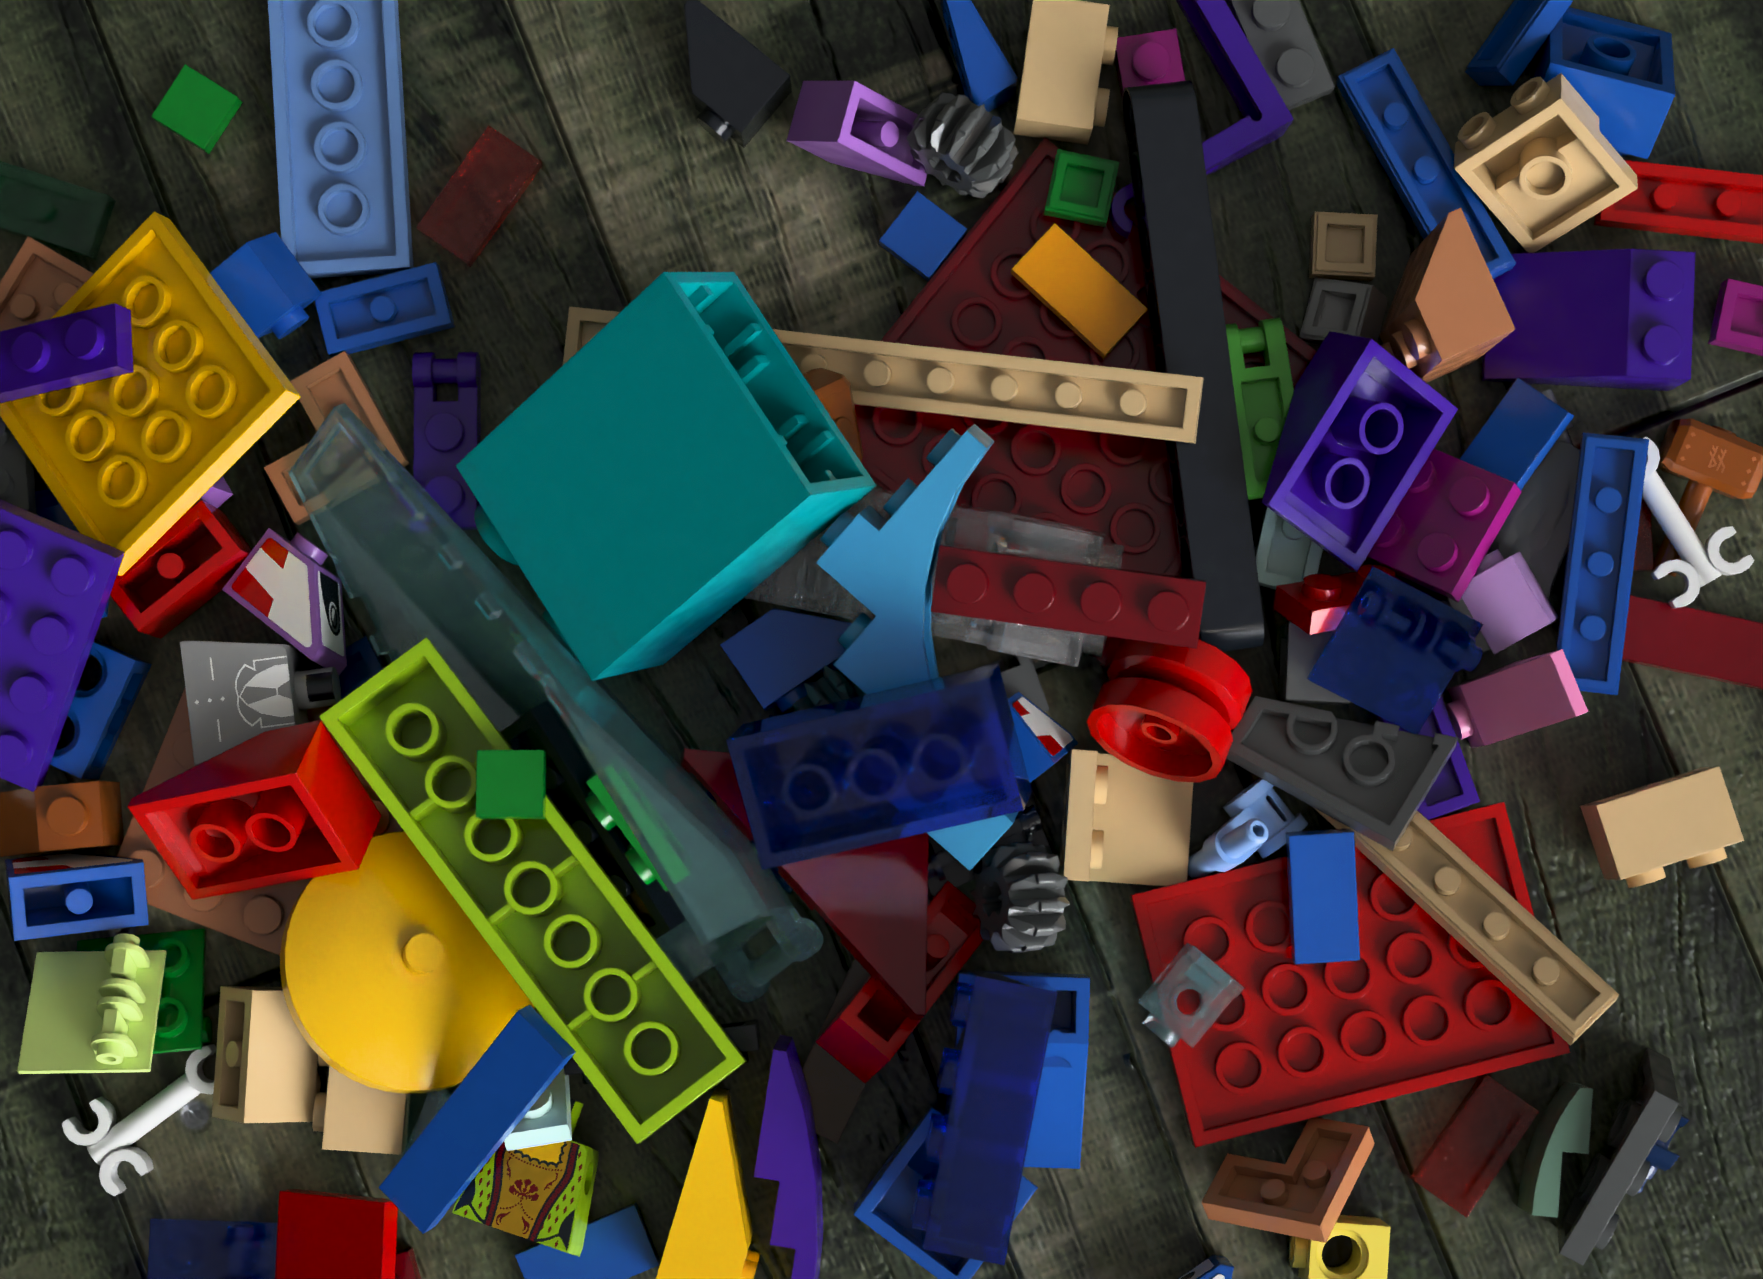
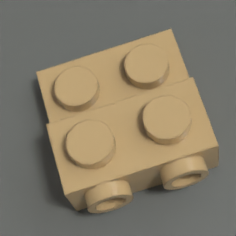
[1454,73,1638,253]

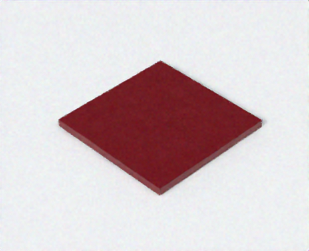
[854,138,1317,668]

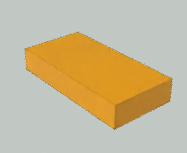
[1011,223,1148,359]

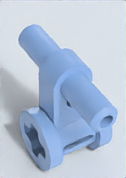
[1188,778,1308,879]

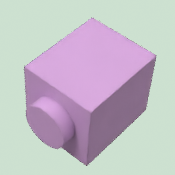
[1462,549,1559,655]

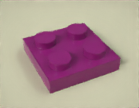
[1365,449,1521,603]

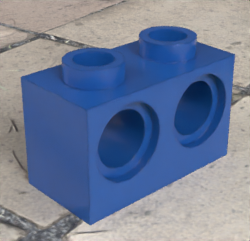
[50,639,152,780]

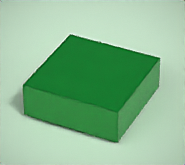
[151,64,243,154]
[1043,149,1120,228]
[476,750,546,819]

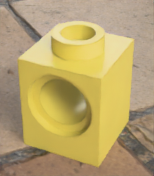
[1289,1215,1390,1279]

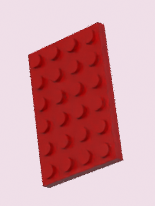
[1129,802,1570,1147]

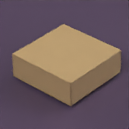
[1309,212,1378,281]

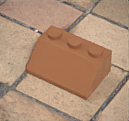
[1379,208,1515,383]

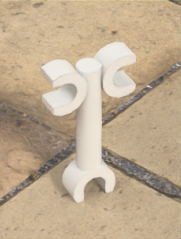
[1642,437,1754,609]
[62,1044,216,1196]

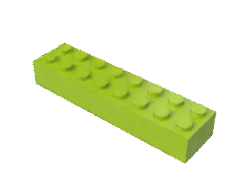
[319,637,747,1144]

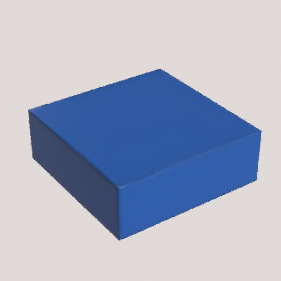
[879,191,967,282]

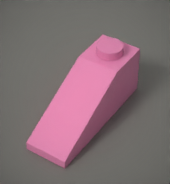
[1446,649,1588,748]

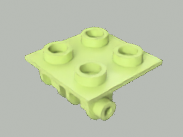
[17,933,167,1074]

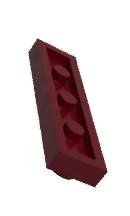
[931,544,1207,649]

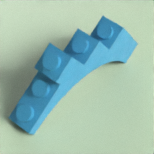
[816,424,1020,871]

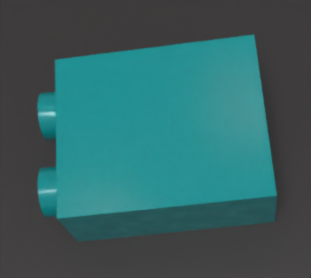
[455,272,877,681]

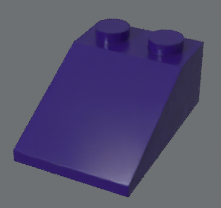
[1482,249,1695,391]
[1262,331,1458,572]

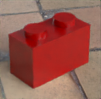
[110,500,252,639]

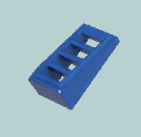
[940,0,1017,112]

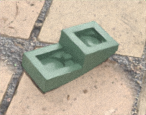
[1517,1082,1593,1218]

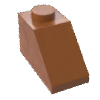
[0,781,124,857]

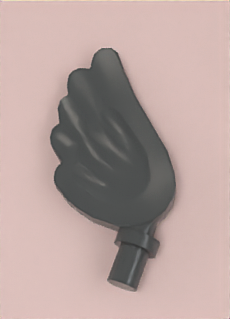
[1490,389,1580,600]

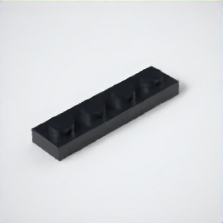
[500,701,687,939]

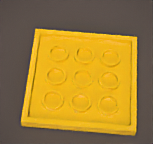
[0,211,301,576]

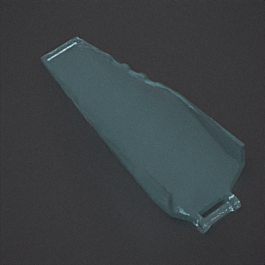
[288,403,823,1003]

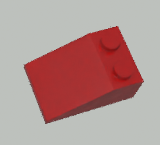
[127,720,382,900]

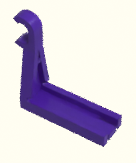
[1109,0,1294,238]

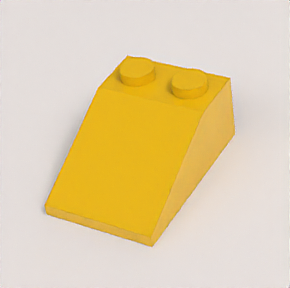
[656,1087,761,1279]

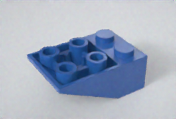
[952,970,1090,1169]

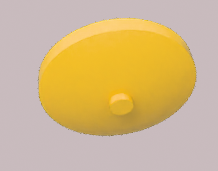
[280,831,535,1094]

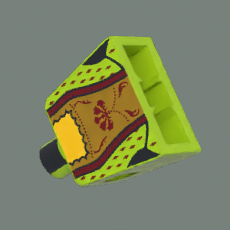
[452,1099,599,1257]

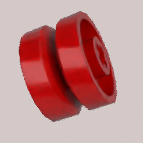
[1087,638,1252,783]

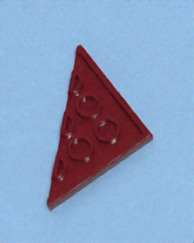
[680,748,929,1020]

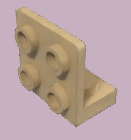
[1059,749,1194,886]

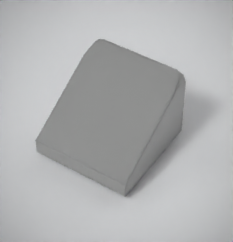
[1299,277,1387,345]

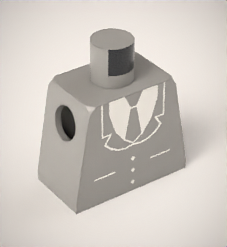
[180,641,341,765]

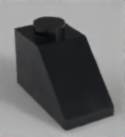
[684,0,792,148]

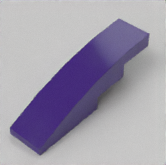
[754,1035,823,1279]

